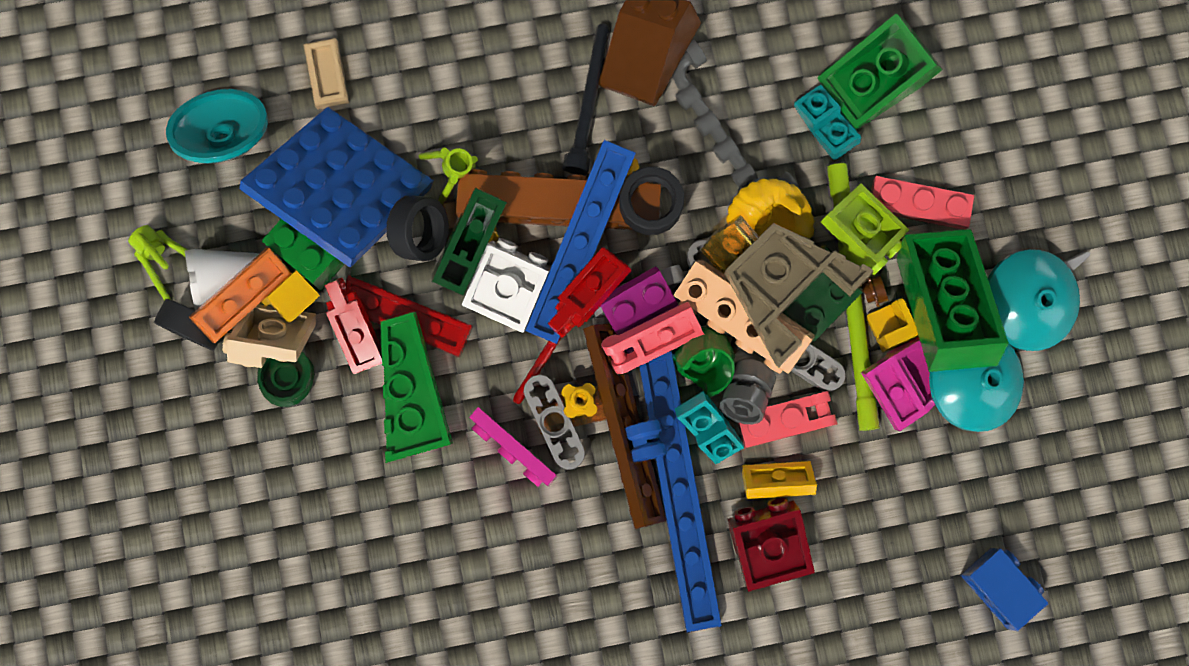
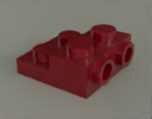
[727,497,815,592]

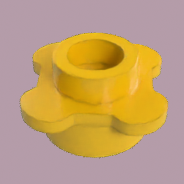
[561,383,597,418]

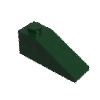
[432,187,507,295]

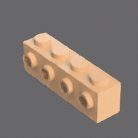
[673,259,816,374]

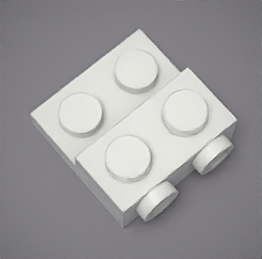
[462,238,551,333]

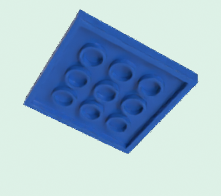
[240,107,434,268]

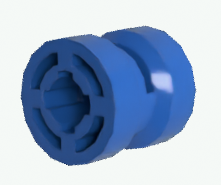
[625,420,667,462]

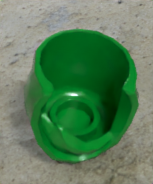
[672,327,735,398]

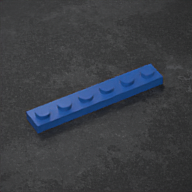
[525,140,636,344]

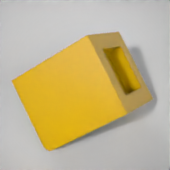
[262,270,320,322]
[866,298,918,353]

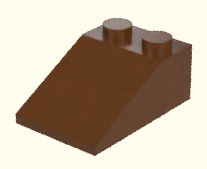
[599,0,701,106]

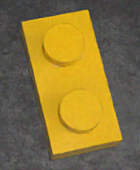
[742,461,817,499]

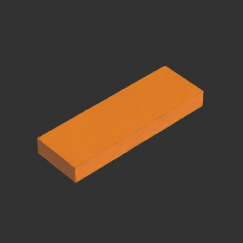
[189,248,292,343]

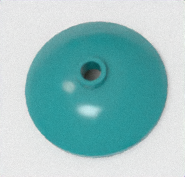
[166,89,268,164]
[988,250,1080,351]
[929,344,1024,432]

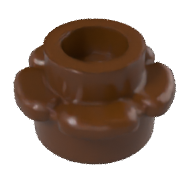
[862,275,889,307]

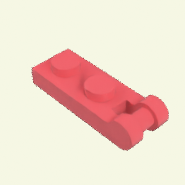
[601,301,704,374]
[737,391,838,449]

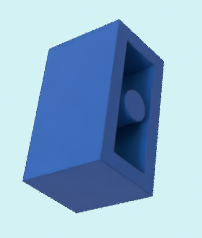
[961,548,1049,631]

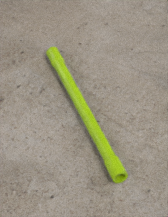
[827,163,880,431]

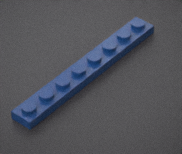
[639,351,722,632]

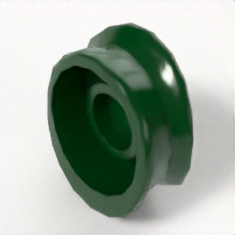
[257,352,315,407]

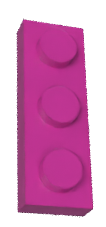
[469,407,557,487]

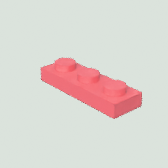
[871,176,974,230]

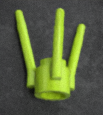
[419,148,478,205]
[128,225,188,300]

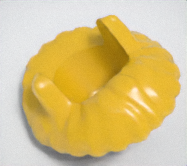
[726,178,814,252]

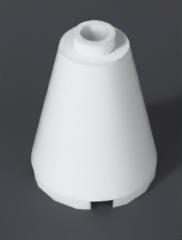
[185,249,260,311]

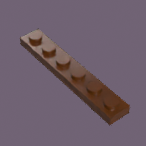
[583,324,666,529]

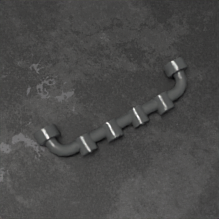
[673,40,802,193]

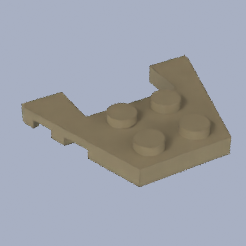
[725,223,873,368]

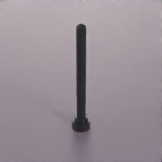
[562,23,609,175]

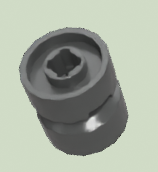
[720,359,776,425]

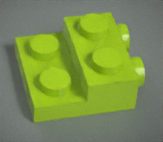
[821,184,909,275]

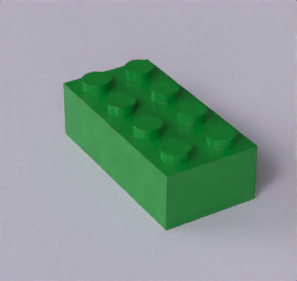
[897,229,1009,372]

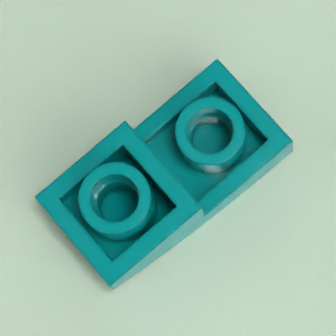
[794,84,861,161]
[675,391,745,464]

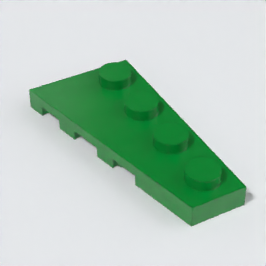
[381,312,453,463]

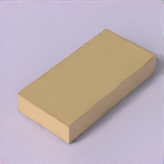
[304,38,349,109]

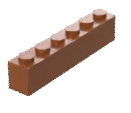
[456,169,661,230]

